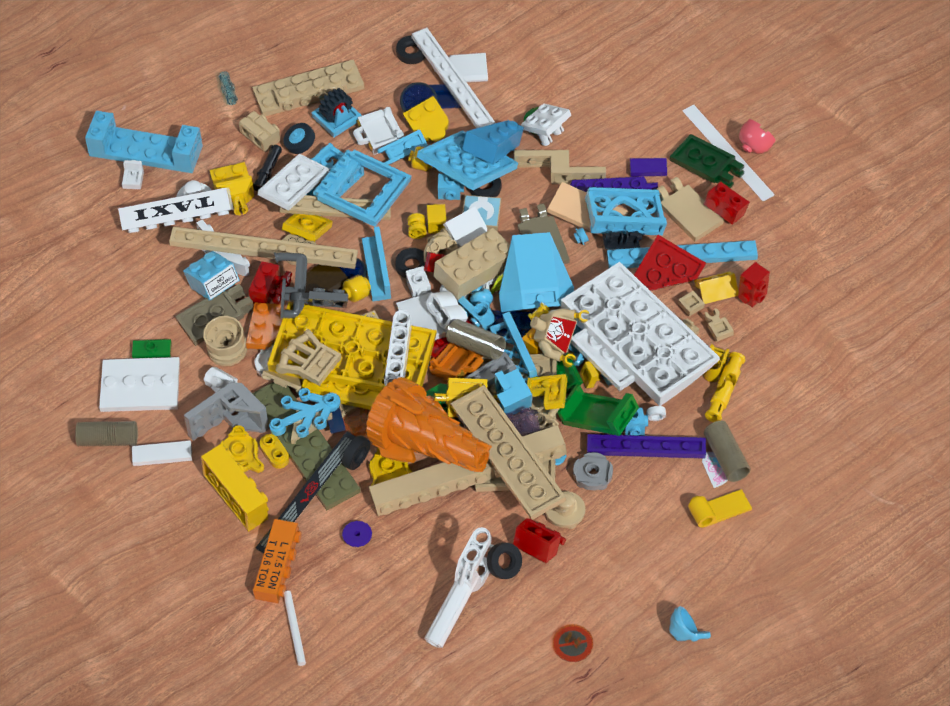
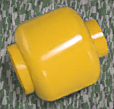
[408,146,433,171]
[342,275,371,303]

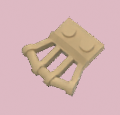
[275,329,342,386]

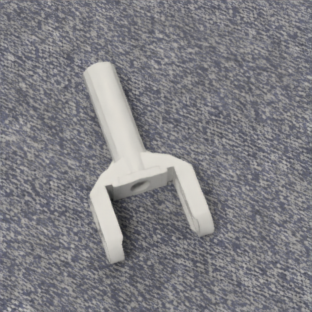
[424,527,494,648]

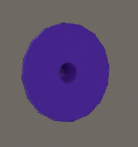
[342,521,372,547]

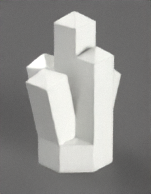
[204,367,238,392]

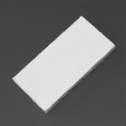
[258,154,330,211]

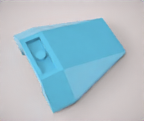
[499,232,574,312]

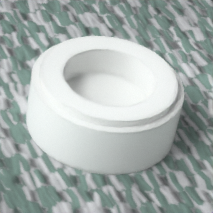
[646,406,666,421]

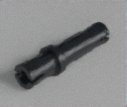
[253,145,282,192]

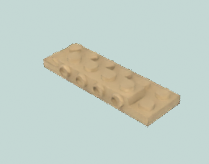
[252,59,365,116]

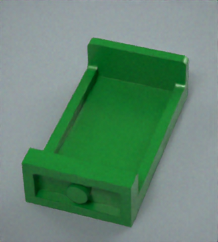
[557,385,639,436]

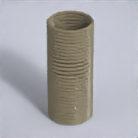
[446,319,506,360]
[75,421,138,447]
[704,421,751,482]

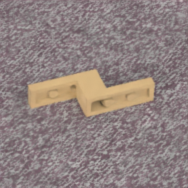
[514,150,606,184]

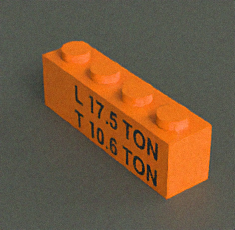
[253,519,302,604]

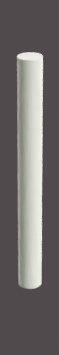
[284,591,306,666]

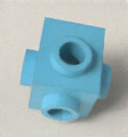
[438,174,464,200]
[624,407,648,436]

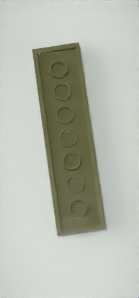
[252,382,361,511]

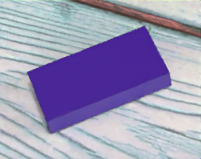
[630,158,667,177]

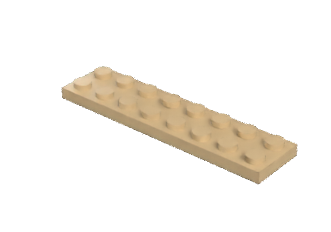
[450,385,566,520]

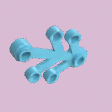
[269,388,341,438]

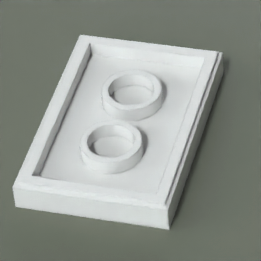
[396,292,447,340]

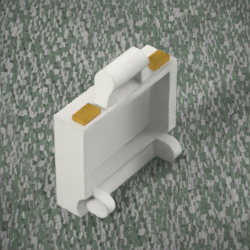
[353,107,404,155]

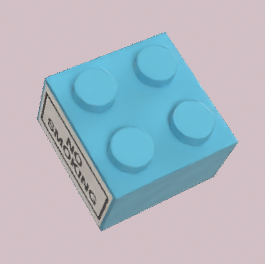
[183,251,240,300]

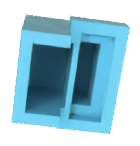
[495,369,532,417]

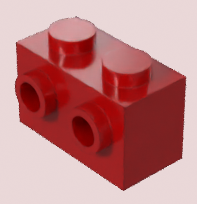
[704,182,750,225]
[738,262,770,308]

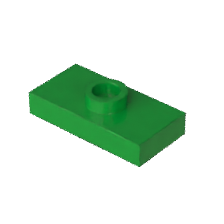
[132,339,172,359]
[557,353,584,394]

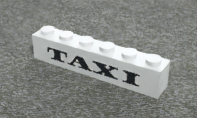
[118,188,233,233]

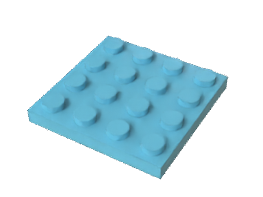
[417,130,518,190]

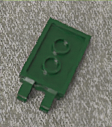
[670,134,744,188]

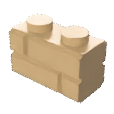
[239,111,280,152]

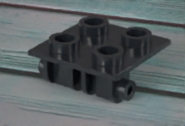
[602,231,642,249]

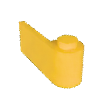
[688,489,752,528]

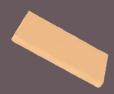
[547,182,629,236]

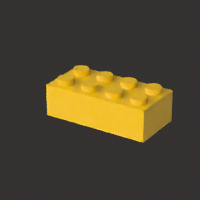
[201,444,269,532]

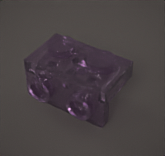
[507,407,541,437]

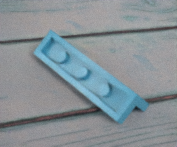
[362,226,391,301]
[490,311,538,384]

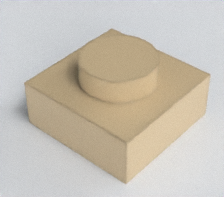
[678,291,705,316]

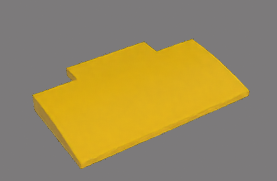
[267,301,437,410]

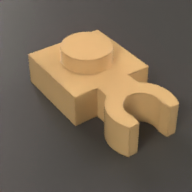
[705,308,734,342]

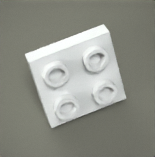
[521,103,571,146]

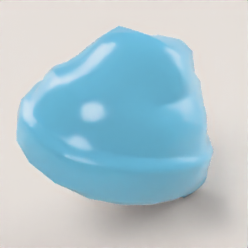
[669,606,711,642]

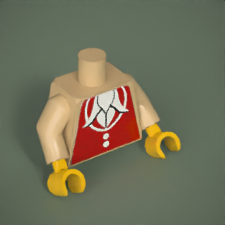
[530,308,589,367]

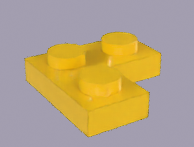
[527,374,567,410]

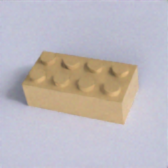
[434,228,510,300]

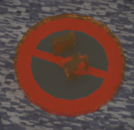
[553,625,593,662]

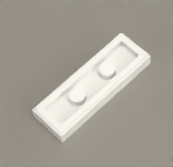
[132,441,192,466]

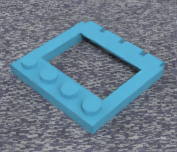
[313,150,411,227]

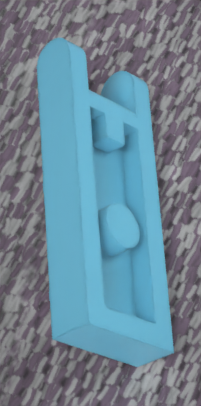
[377,130,428,165]

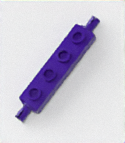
[570,177,658,193]

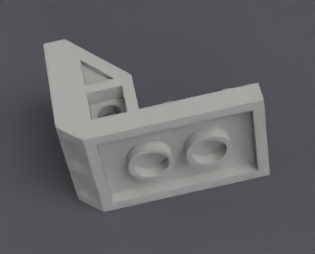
[184,382,269,441]

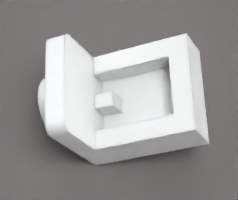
[122,160,144,189]

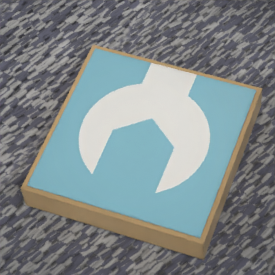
[463,195,502,231]

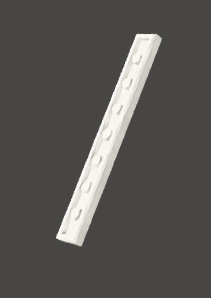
[412,28,495,128]

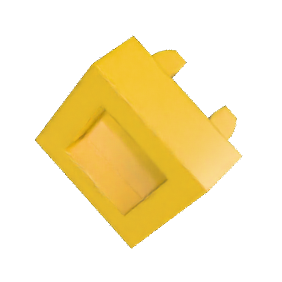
[580,361,601,389]

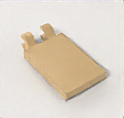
[656,177,724,242]

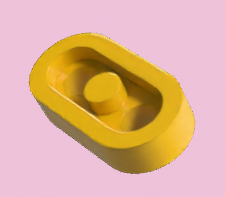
[260,434,289,469]

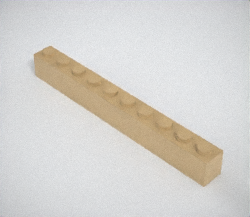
[369,425,567,516]

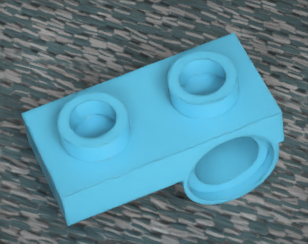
[458,296,495,330]

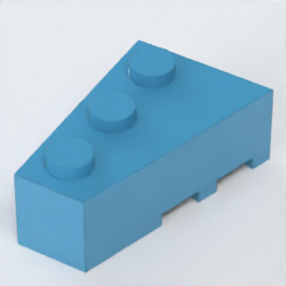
[462,120,524,164]

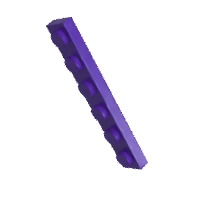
[587,434,706,459]

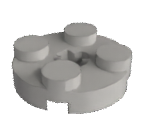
[573,453,613,490]

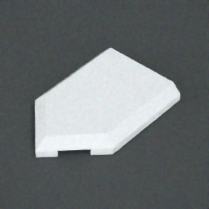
[434,53,488,82]

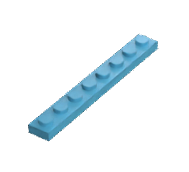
[607,240,758,268]

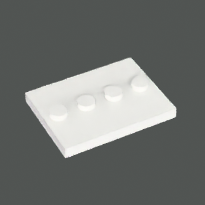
[99,357,180,412]

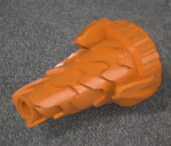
[366,377,492,472]

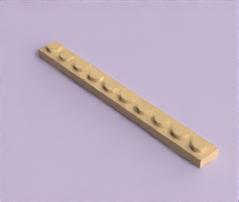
[169,227,358,269]

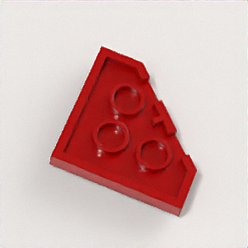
[634,235,706,291]

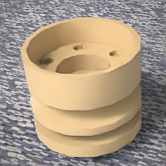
[203,316,247,366]

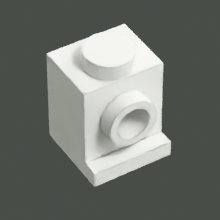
[406,266,431,298]

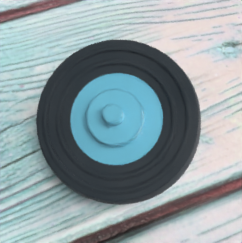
[283,123,315,154]

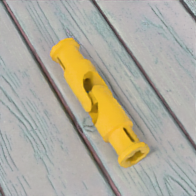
[705,352,746,422]

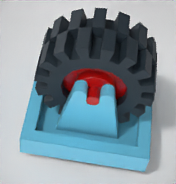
[311,88,362,137]

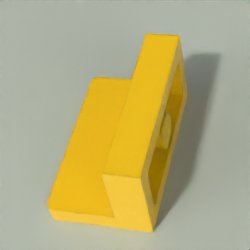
[694,271,739,304]

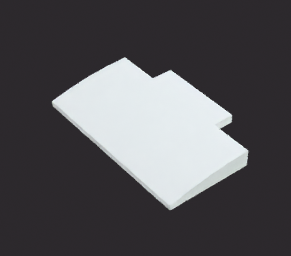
[561,262,720,406]

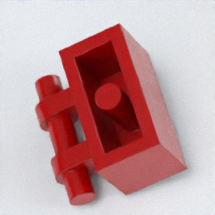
[249,261,292,305]
[513,518,566,563]

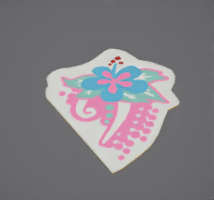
[702,452,728,488]

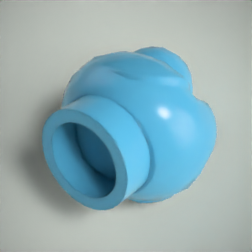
[469,286,493,308]

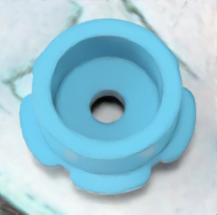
[574,227,589,245]

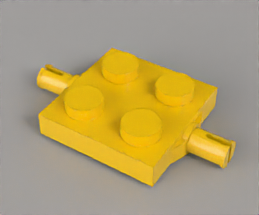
[434,378,500,418]

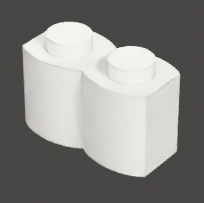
[426,291,468,330]

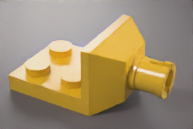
[210,162,254,216]

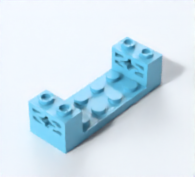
[85,111,203,173]

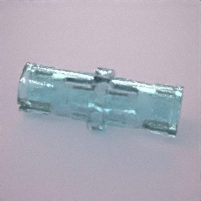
[218,71,238,105]

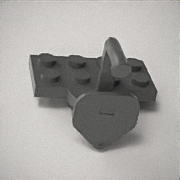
[274,252,348,319]

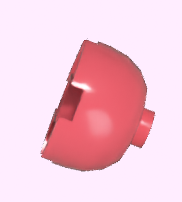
[739,119,776,154]

